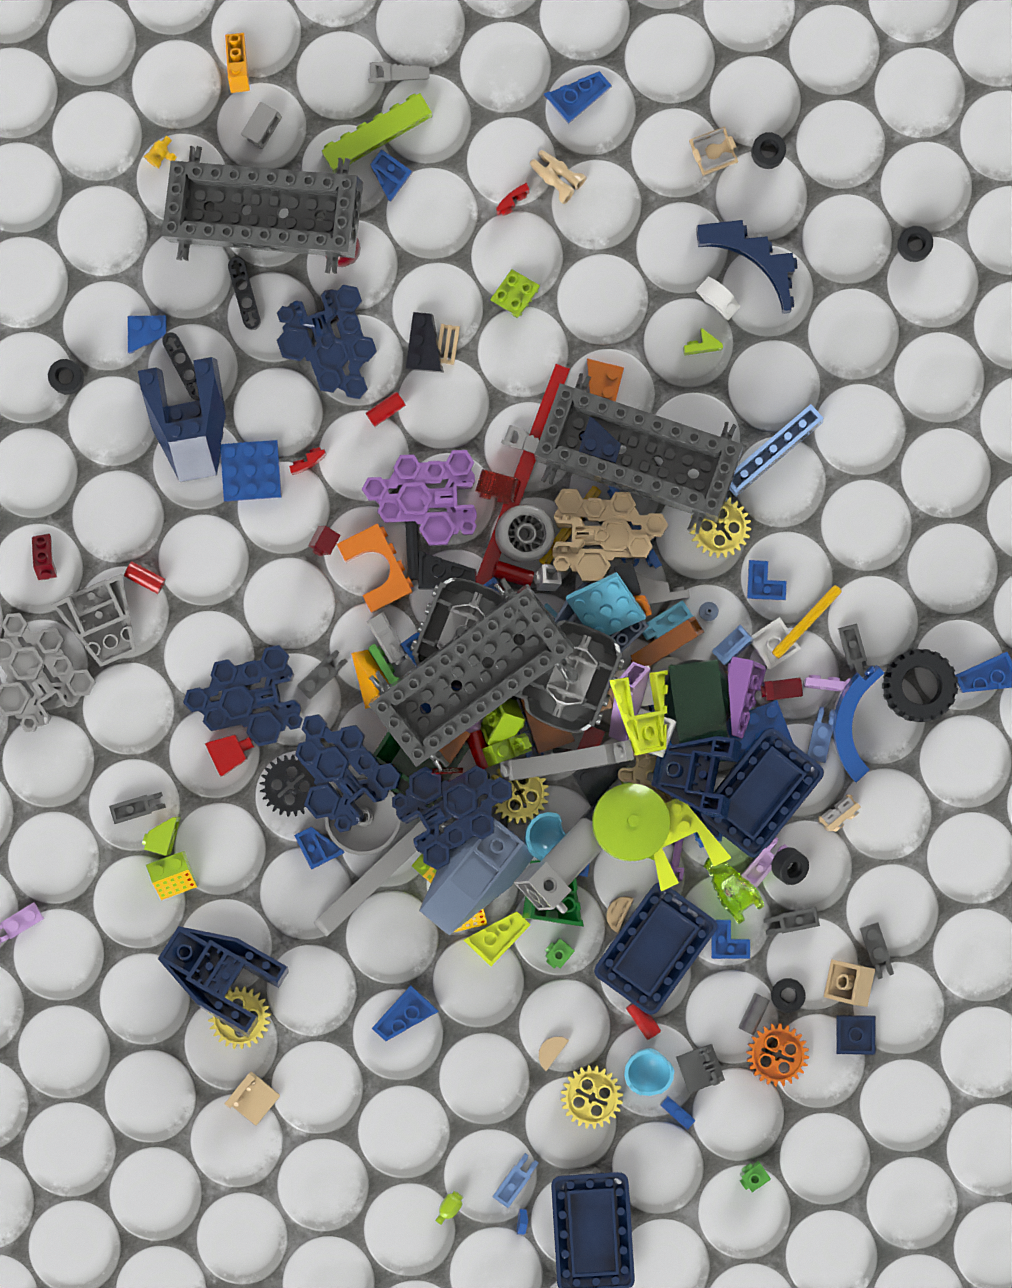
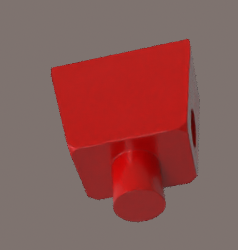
[205,735,254,777]

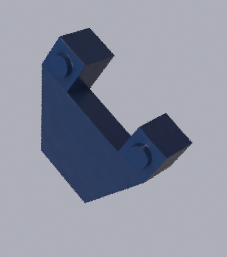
[651,736,742,819]

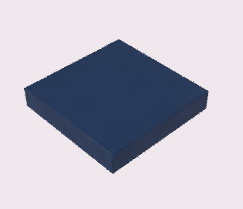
[836,1015,876,1055]

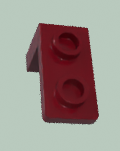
[32,534,57,580]
[760,678,803,701]

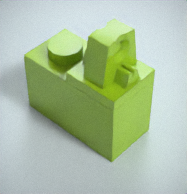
[482,733,532,767]

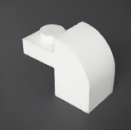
[696,276,741,320]

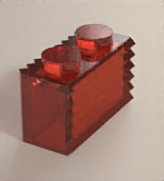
[475,469,521,505]

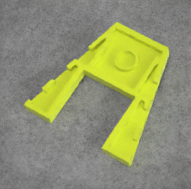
[610,670,668,755]
[654,799,731,891]

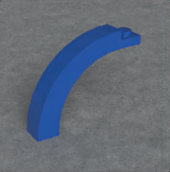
[833,665,884,783]

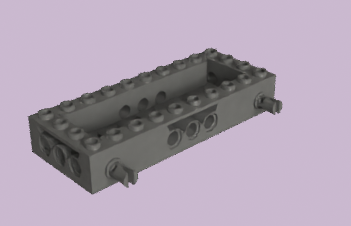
[162,146,364,274]
[534,373,743,534]
[369,578,575,771]

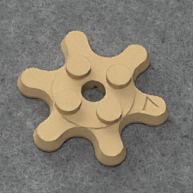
[618,749,672,803]

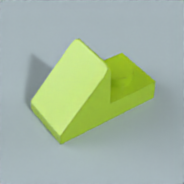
[683,328,723,356]

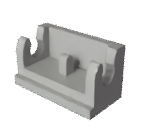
[241,102,282,149]

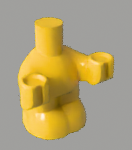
[144,136,177,169]

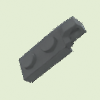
[838,624,867,677]

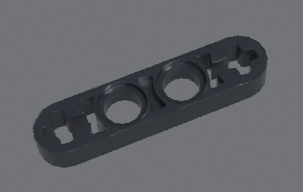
[228,257,261,330]
[162,332,200,401]

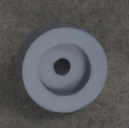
[699,602,719,621]

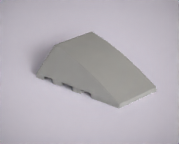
[51,574,136,667]

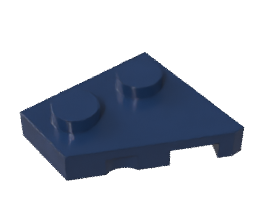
[579,417,621,464]

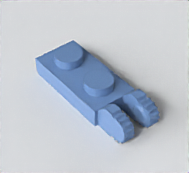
[807,707,835,763]
[492,1153,538,1208]

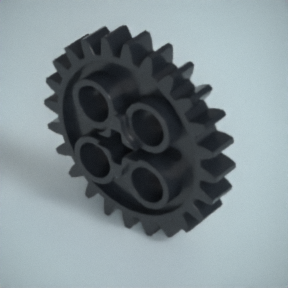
[259,755,316,817]

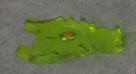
[703,858,764,924]

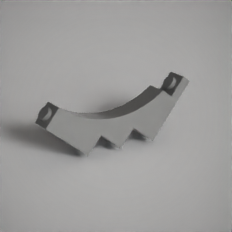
[583,517,690,605]
[500,740,634,781]

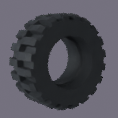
[882,649,958,722]

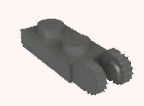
[297,650,348,699]
[109,792,166,824]
[763,907,820,935]
[859,922,894,979]

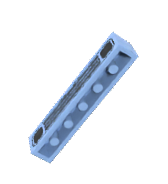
[729,404,824,497]

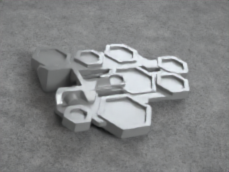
[0,613,96,732]

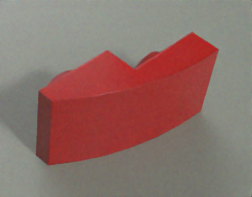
[496,183,529,216]
[289,447,327,475]

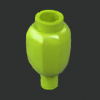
[435,1191,463,1225]

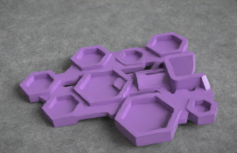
[362,450,477,546]

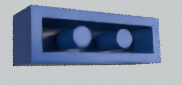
[660,1095,695,1130]

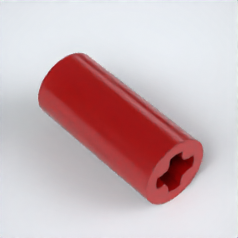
[365,391,406,427]
[492,560,534,587]
[124,561,166,594]
[467,729,491,769]
[626,1001,661,1040]

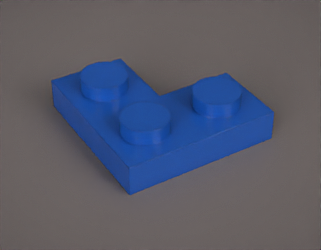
[747,560,787,601]
[711,920,750,959]

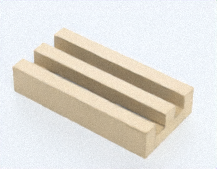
[438,324,460,365]

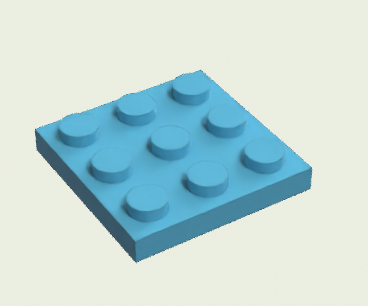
[566,572,646,635]

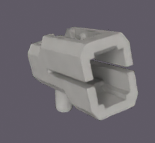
[367,612,407,665]

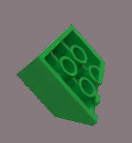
[522,860,584,927]

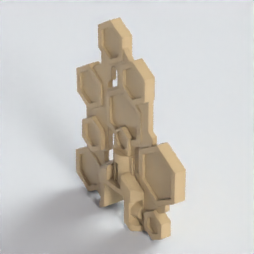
[553,489,668,583]

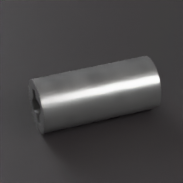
[738,993,770,1035]

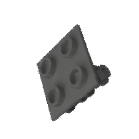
[676,1044,725,1093]

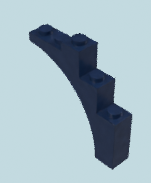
[696,220,798,314]

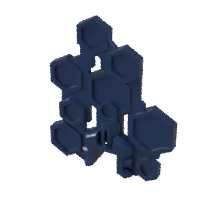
[276,285,377,400]
[183,645,303,746]
[295,714,402,832]
[392,766,512,870]

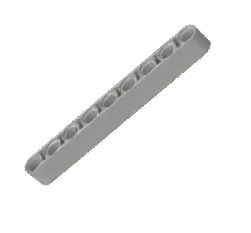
[314,819,450,936]

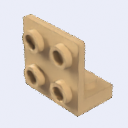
[224,1071,280,1125]

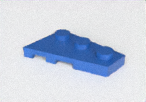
[544,71,612,124]
[955,652,1012,693]
[372,985,439,1041]

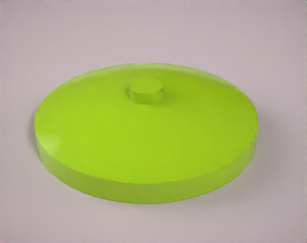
[592,783,670,861]

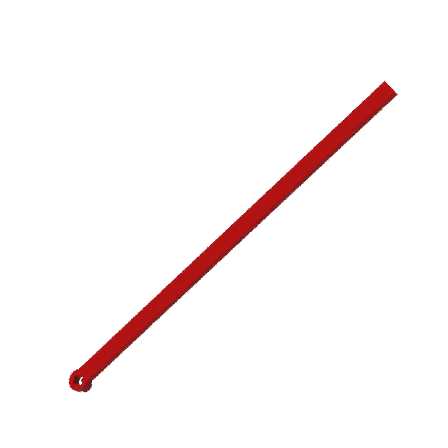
[476,364,570,585]

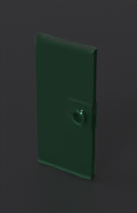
[668,659,728,762]

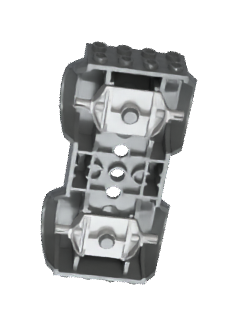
[410,578,625,733]

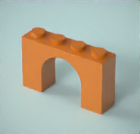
[337,523,414,613]

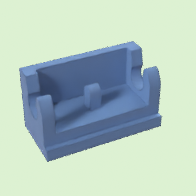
[712,625,754,666]

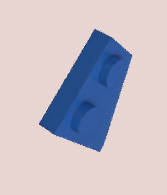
[370,149,412,202]
[127,315,167,354]

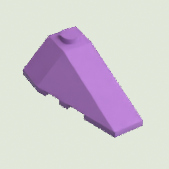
[728,656,767,739]

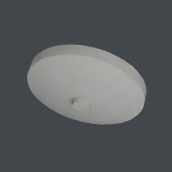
[324,778,401,855]

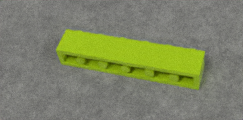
[321,93,432,174]

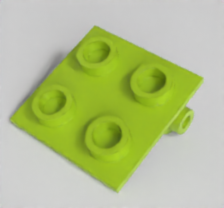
[490,269,540,318]

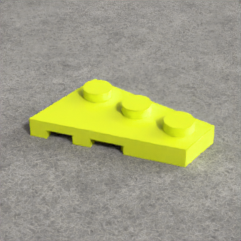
[463,911,531,966]

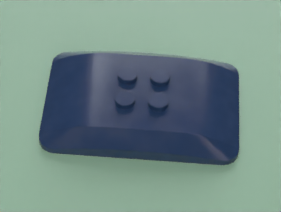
[701,728,824,858]
[594,882,717,1015]
[551,1172,635,1288]

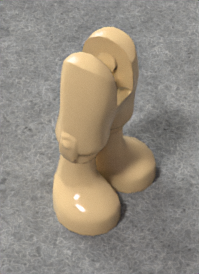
[530,150,587,204]

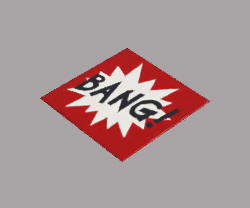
[432,767,463,774]

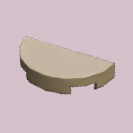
[606,896,634,933]
[539,1036,569,1071]

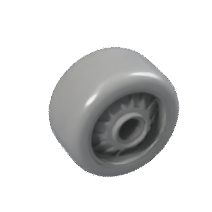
[495,505,555,563]

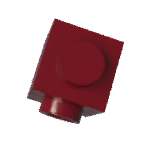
[308,525,341,557]

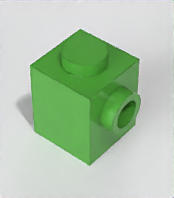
[545,938,575,969]
[739,1161,771,1193]

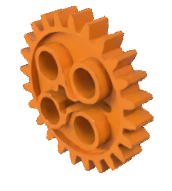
[746,1023,809,1087]

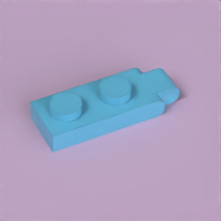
[642,600,693,640]

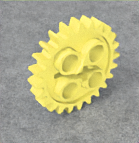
[689,498,751,558]
[491,768,549,824]
[208,986,271,1049]
[560,1065,623,1129]

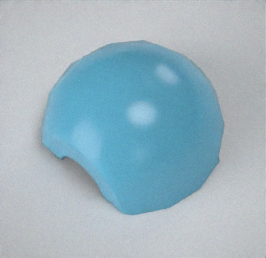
[524,812,566,860]
[624,1048,675,1096]

